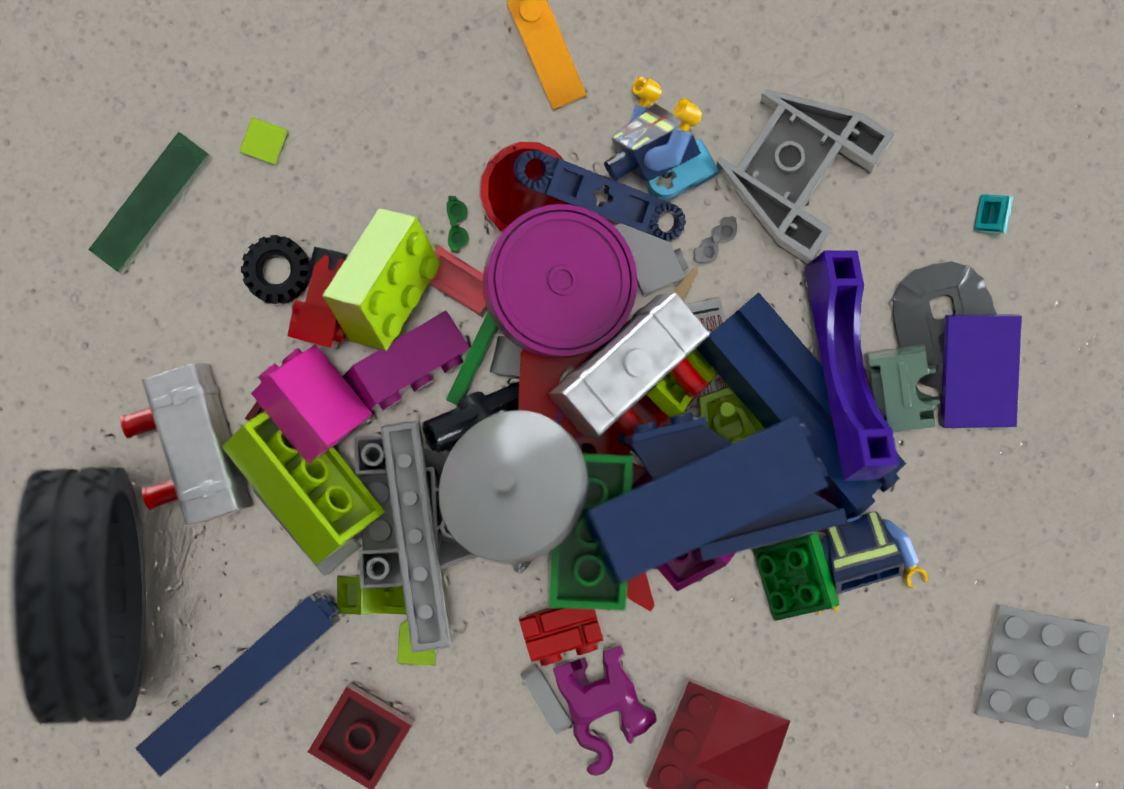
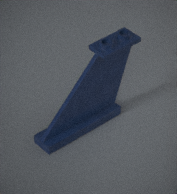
[624,412,848,561]

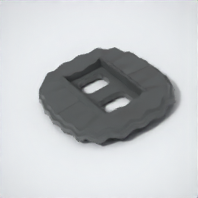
[893,261,997,389]

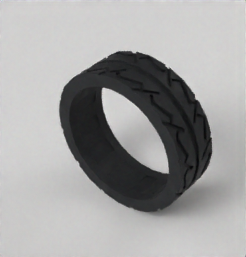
[12,467,146,724]

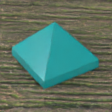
[974,194,1014,234]

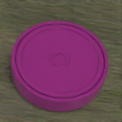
[483,204,637,358]

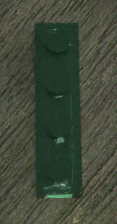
[88,131,210,273]

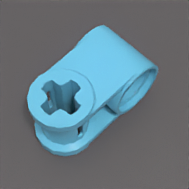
[647,139,720,201]

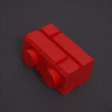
[519,608,604,666]

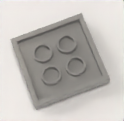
[975,604,1110,738]

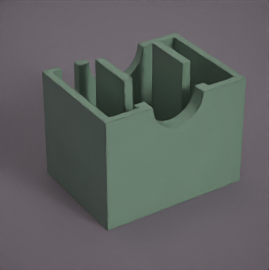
[868,345,940,432]

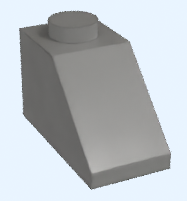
[614,223,689,297]

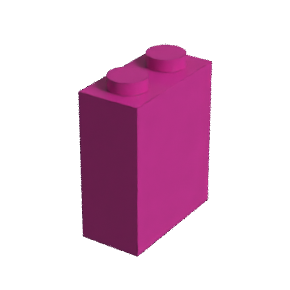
[251,344,372,464]

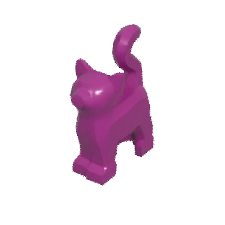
[552,645,657,776]

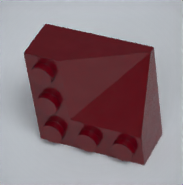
[644,677,791,789]

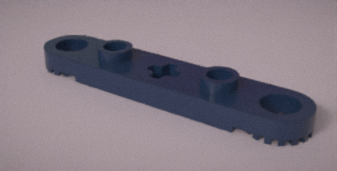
[513,150,686,240]

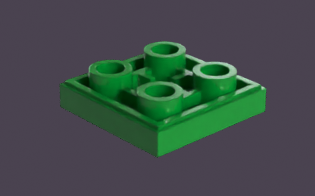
[752,532,840,621]

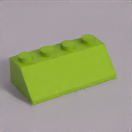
[222,411,385,566]

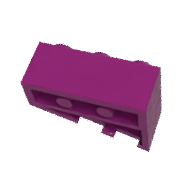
[342,310,470,412]

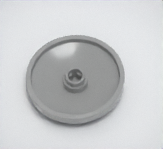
[439,411,588,564]

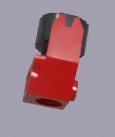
[287,246,348,349]

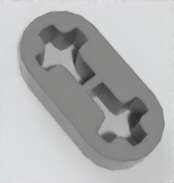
[520,664,573,735]

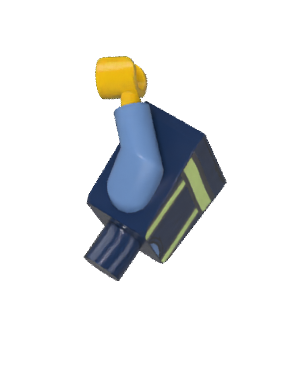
[604,76,702,181]
[817,511,928,614]

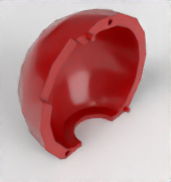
[479,142,570,231]

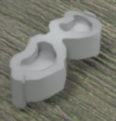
[693,216,737,263]

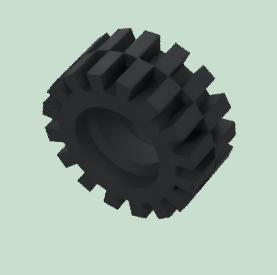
[241,235,310,304]

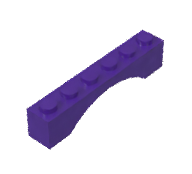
[804,250,899,481]

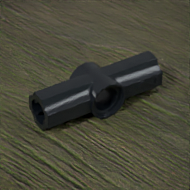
[422,382,519,453]

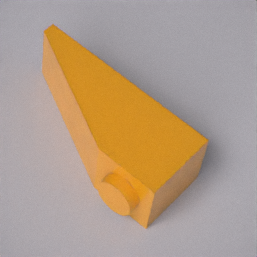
[506,0,587,111]

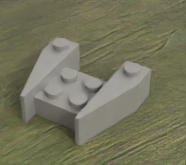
[717,89,895,264]

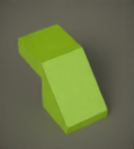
[646,348,717,417]
[337,576,407,615]

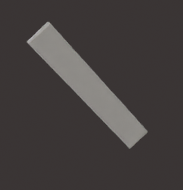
[380,420,451,653]

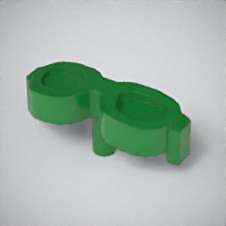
[446,196,469,253]

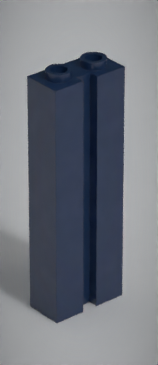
[696,292,907,516]
[582,416,828,583]
[135,592,341,777]

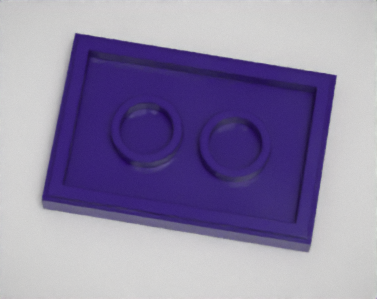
[941,314,1022,428]

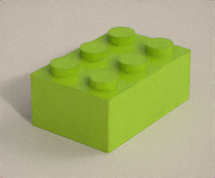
[323,208,441,351]

